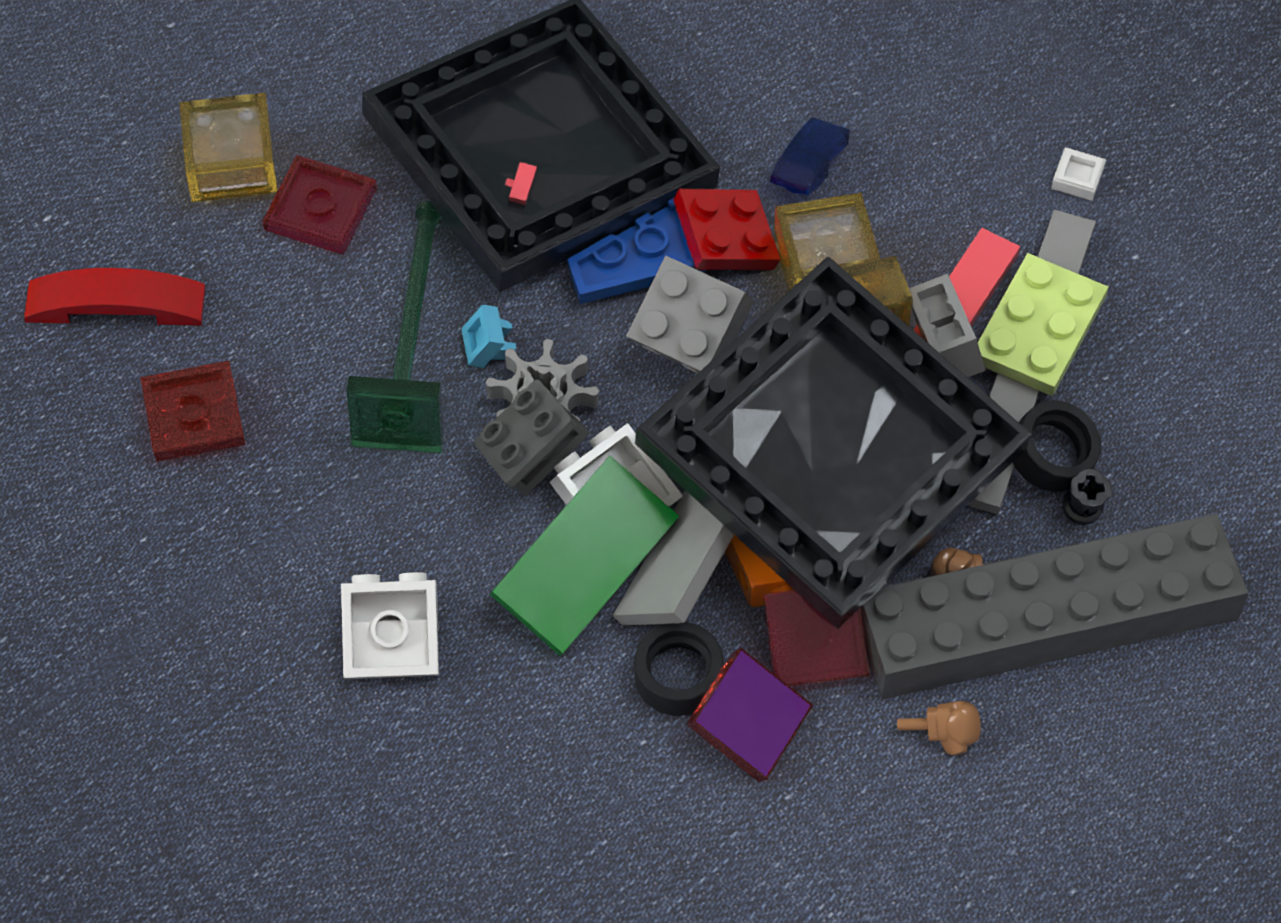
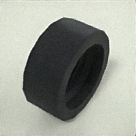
[1013,400,1101,492]
[634,622,724,716]

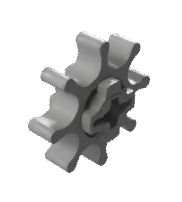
[486,339,599,421]

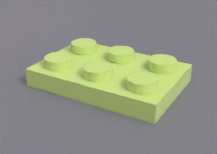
[978,253,1108,396]

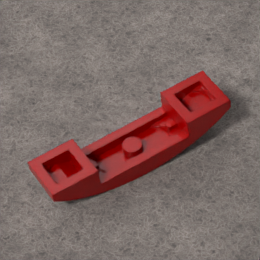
[24,268,206,325]

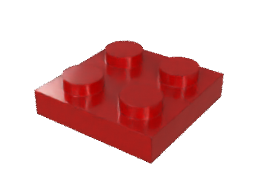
[673,189,781,270]

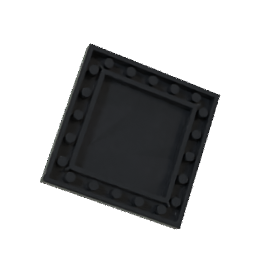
[362,0,721,292]
[635,256,1032,629]

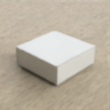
[1051,147,1106,201]

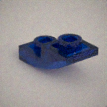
[770,117,850,195]

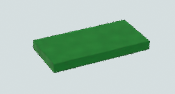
[490,456,679,656]

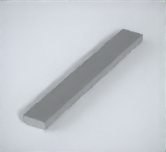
[967,209,1096,515]

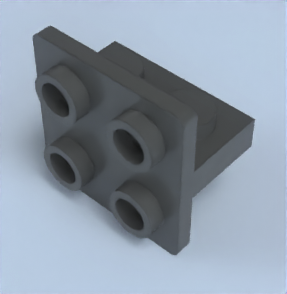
[474,379,590,497]

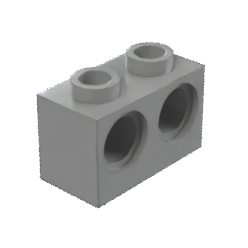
[906,274,986,378]

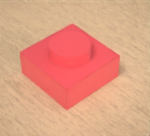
[505,162,537,205]

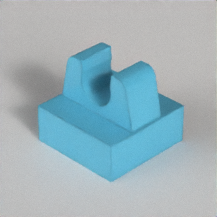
[461,304,516,368]

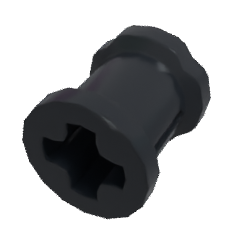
[1062,469,1112,525]

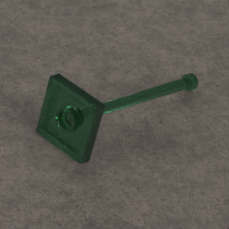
[346,201,444,453]

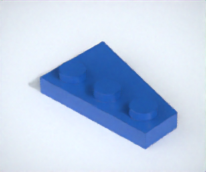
[567,198,706,304]

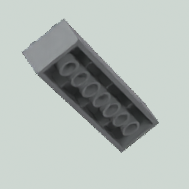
[857,513,1248,700]

